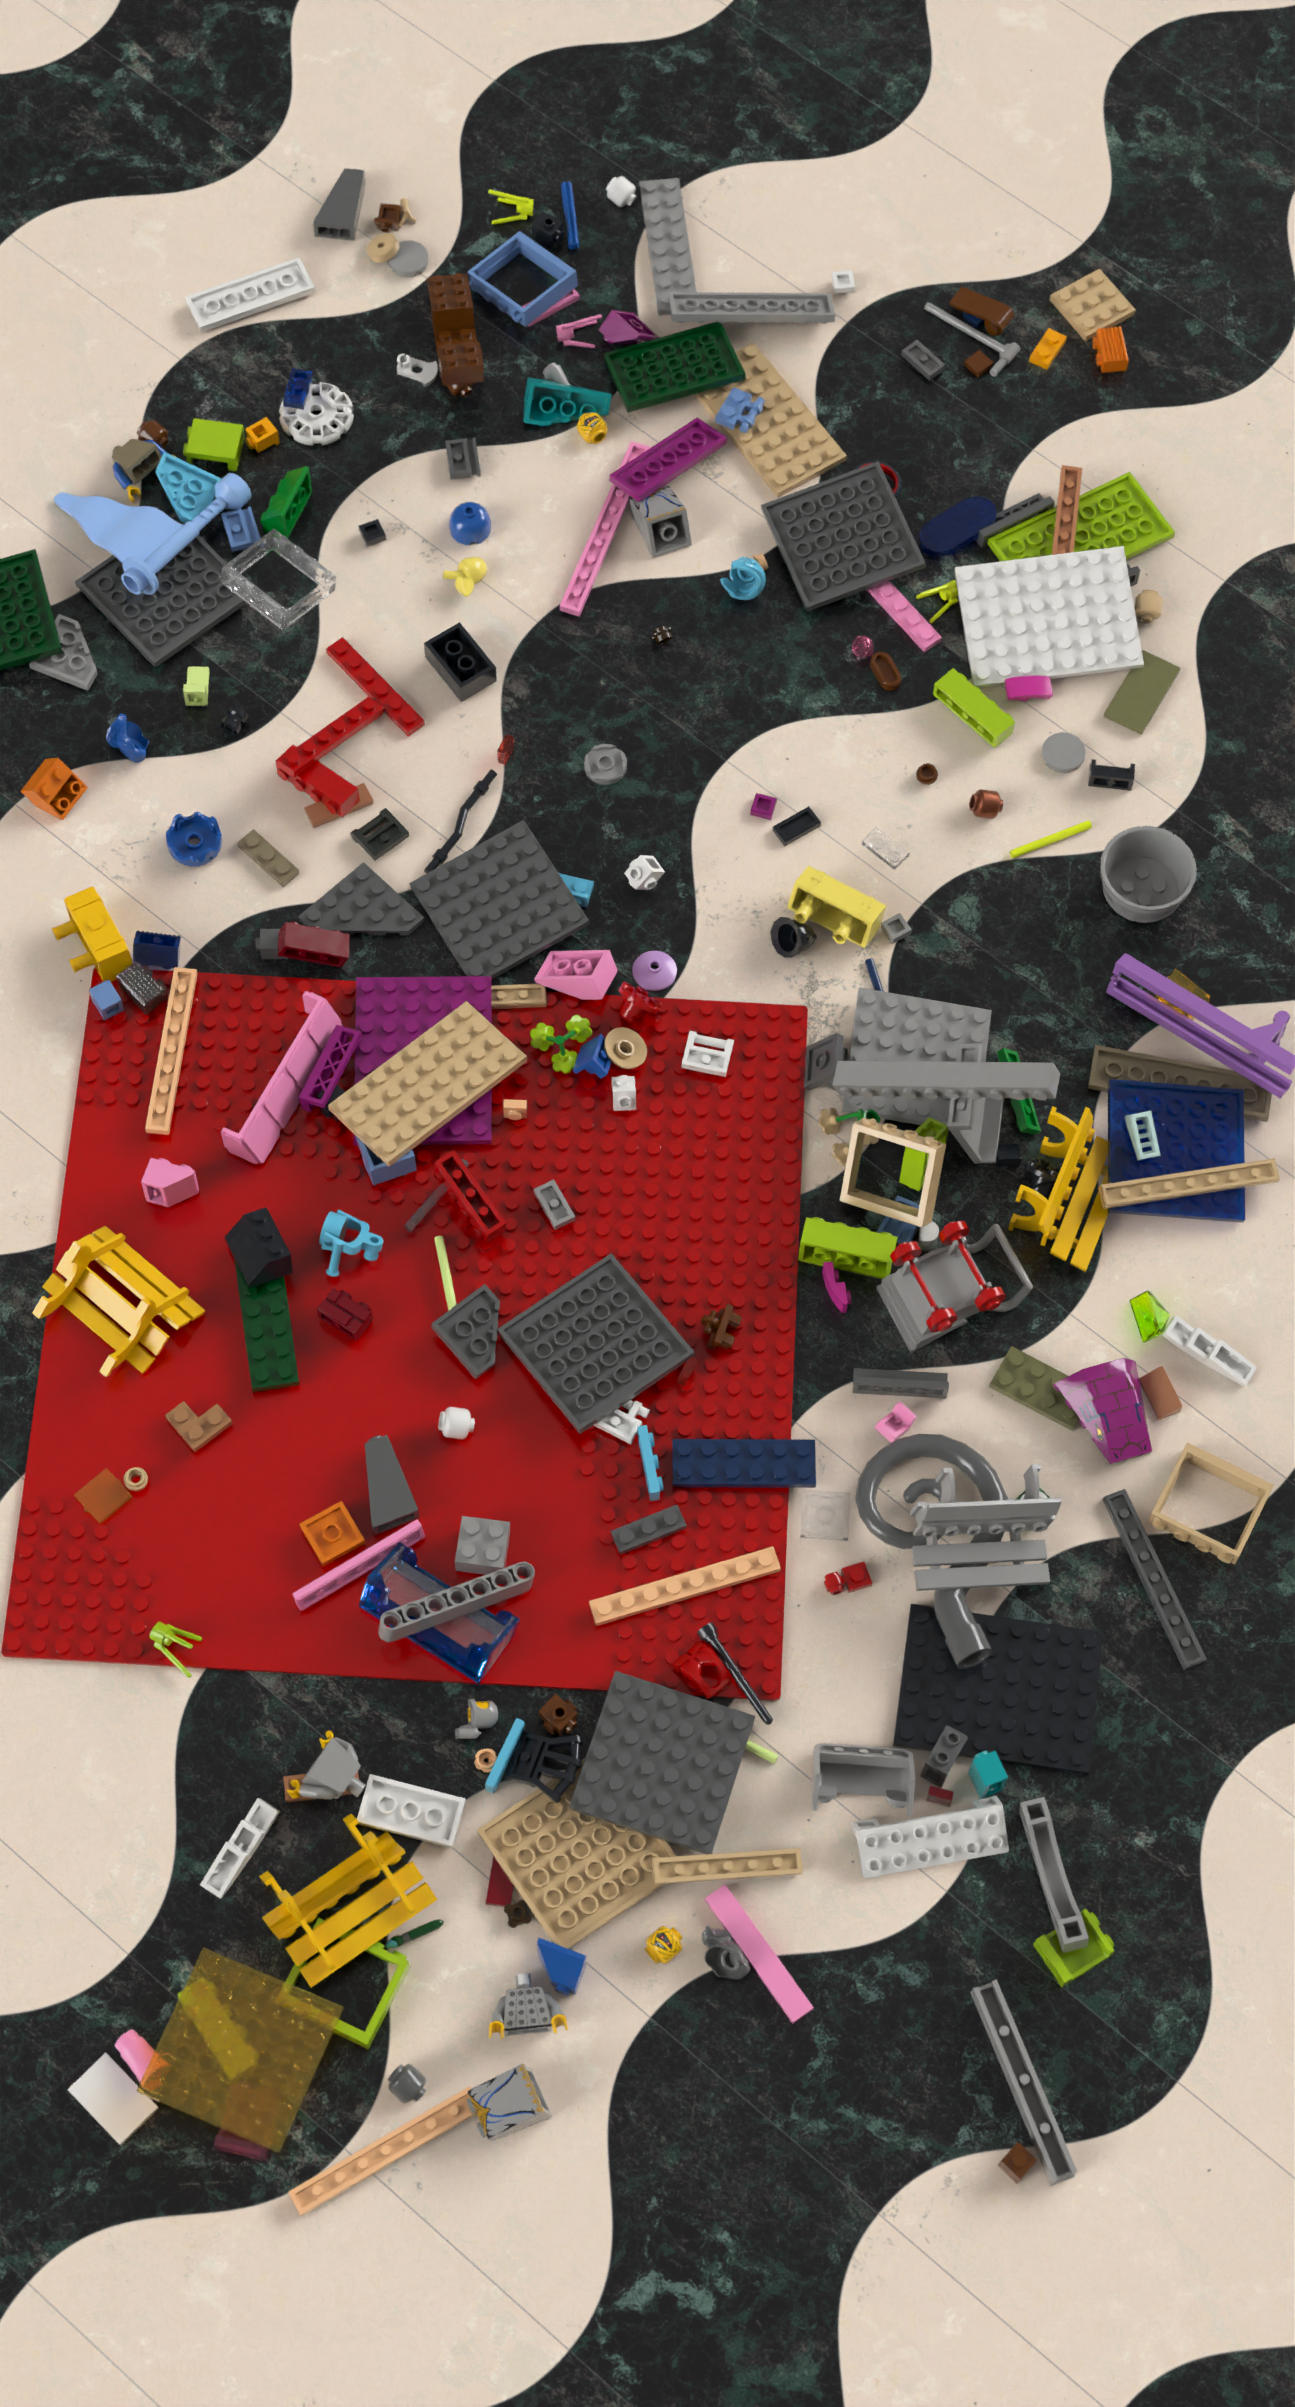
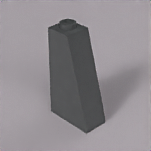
[313,168,366,241]
[365,1435,419,1535]

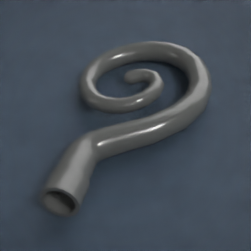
[855,1434,1008,1669]

